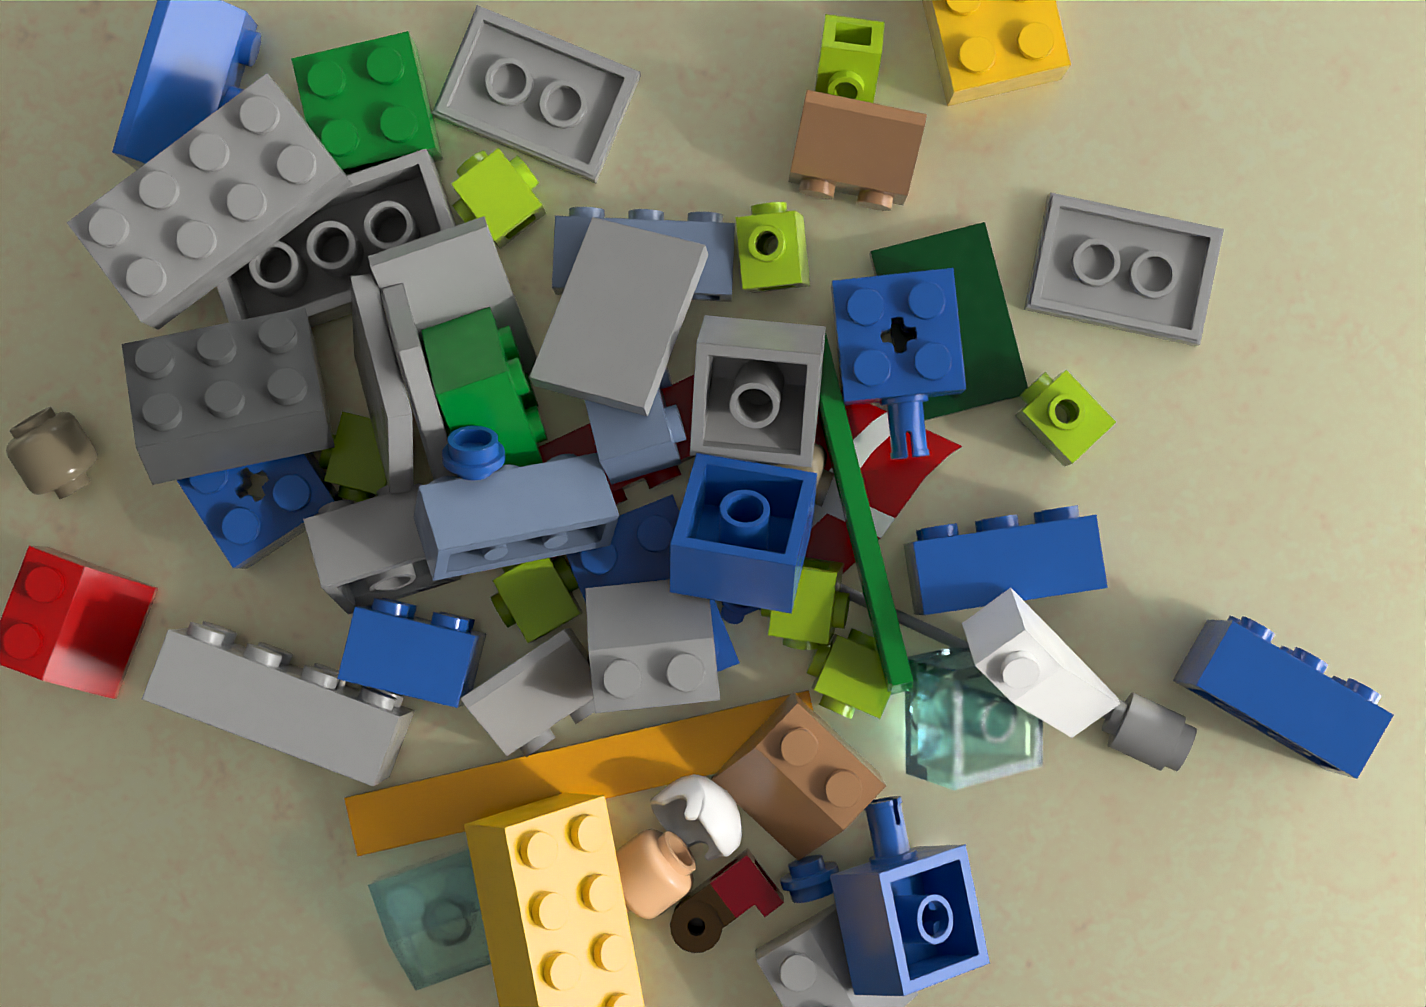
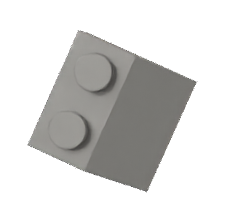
[690,315,826,467]
[303,483,460,615]
[585,579,720,714]
[461,628,595,757]
[755,903,918,1007]

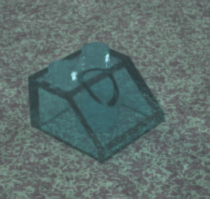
[905,647,1043,790]
[368,845,491,991]

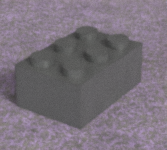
[122,307,335,485]

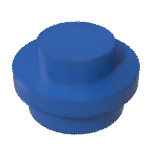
[442,426,505,480]
[780,854,839,903]

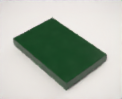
[869,222,1028,421]

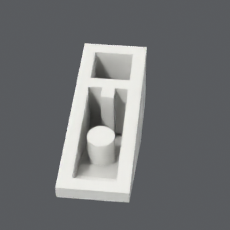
[962,588,1120,738]

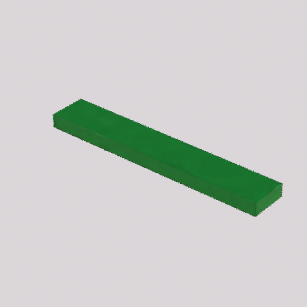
[818,333,913,695]

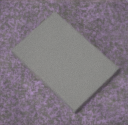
[432,5,641,183]
[1024,192,1224,346]
[368,216,537,407]
[529,217,709,416]
[350,273,414,494]
[380,283,459,480]

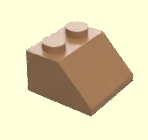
[788,90,927,211]
[711,692,886,861]

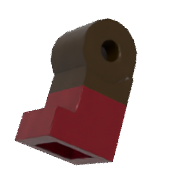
[670,848,784,953]

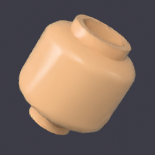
[615,829,696,919]

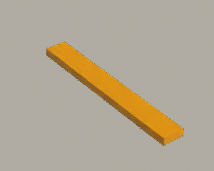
[344,690,814,857]

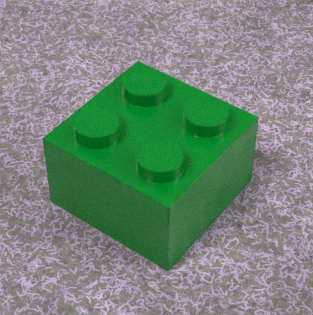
[291,31,443,176]
[421,307,548,467]

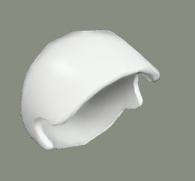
[650,774,742,861]

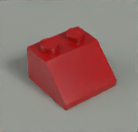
[0,546,158,699]

